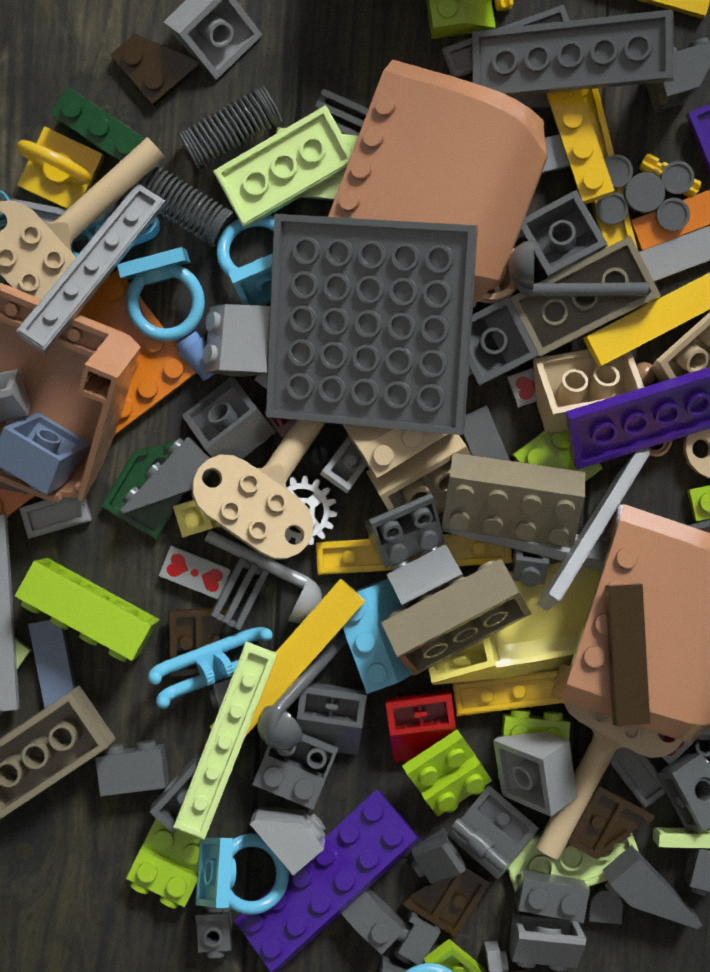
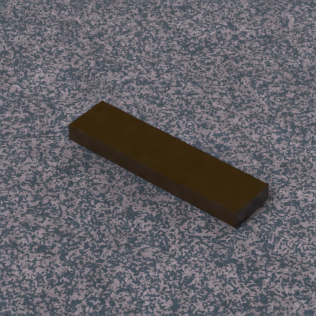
[605,583,650,726]

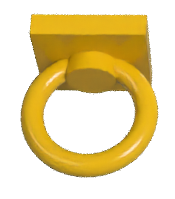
[16,126,105,209]

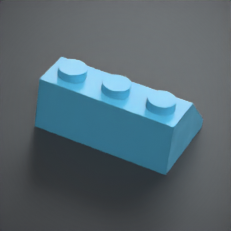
[343,578,413,694]

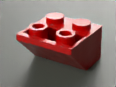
[385,689,456,763]

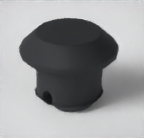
[306,440,334,469]

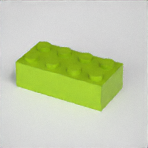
[15,558,160,662]

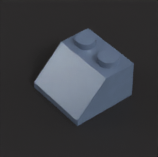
[0,412,92,495]

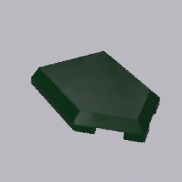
[101,440,184,540]

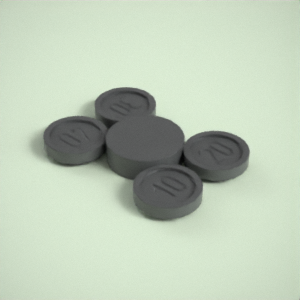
[595,154,694,232]

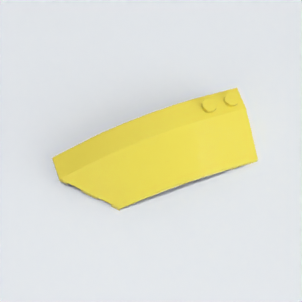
[428,562,601,685]

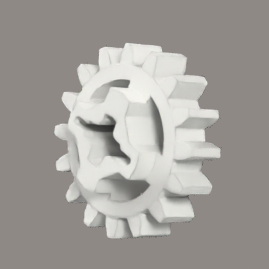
[285,476,337,545]

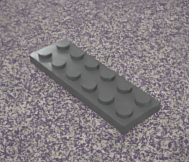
[472,10,674,97]

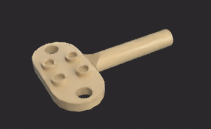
[0,137,165,299]
[192,420,326,559]
[535,702,683,860]

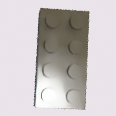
[510,236,661,357]
[441,453,585,548]
[381,559,532,676]
[0,685,116,819]

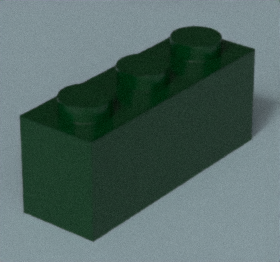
[49,86,146,163]

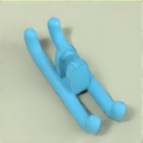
[148,627,272,709]

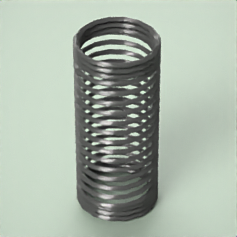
[178,85,282,170]
[130,164,234,247]

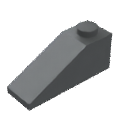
[603,845,702,929]
[341,888,404,955]

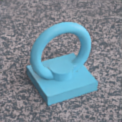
[217,215,274,306]
[117,247,205,342]
[196,833,289,915]

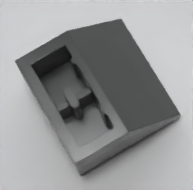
[646,37,710,113]
[364,494,445,568]
[296,682,367,755]
[252,733,338,810]

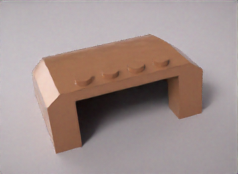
[328,60,548,308]
[0,283,141,501]
[551,504,710,743]

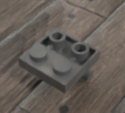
[448,785,540,879]

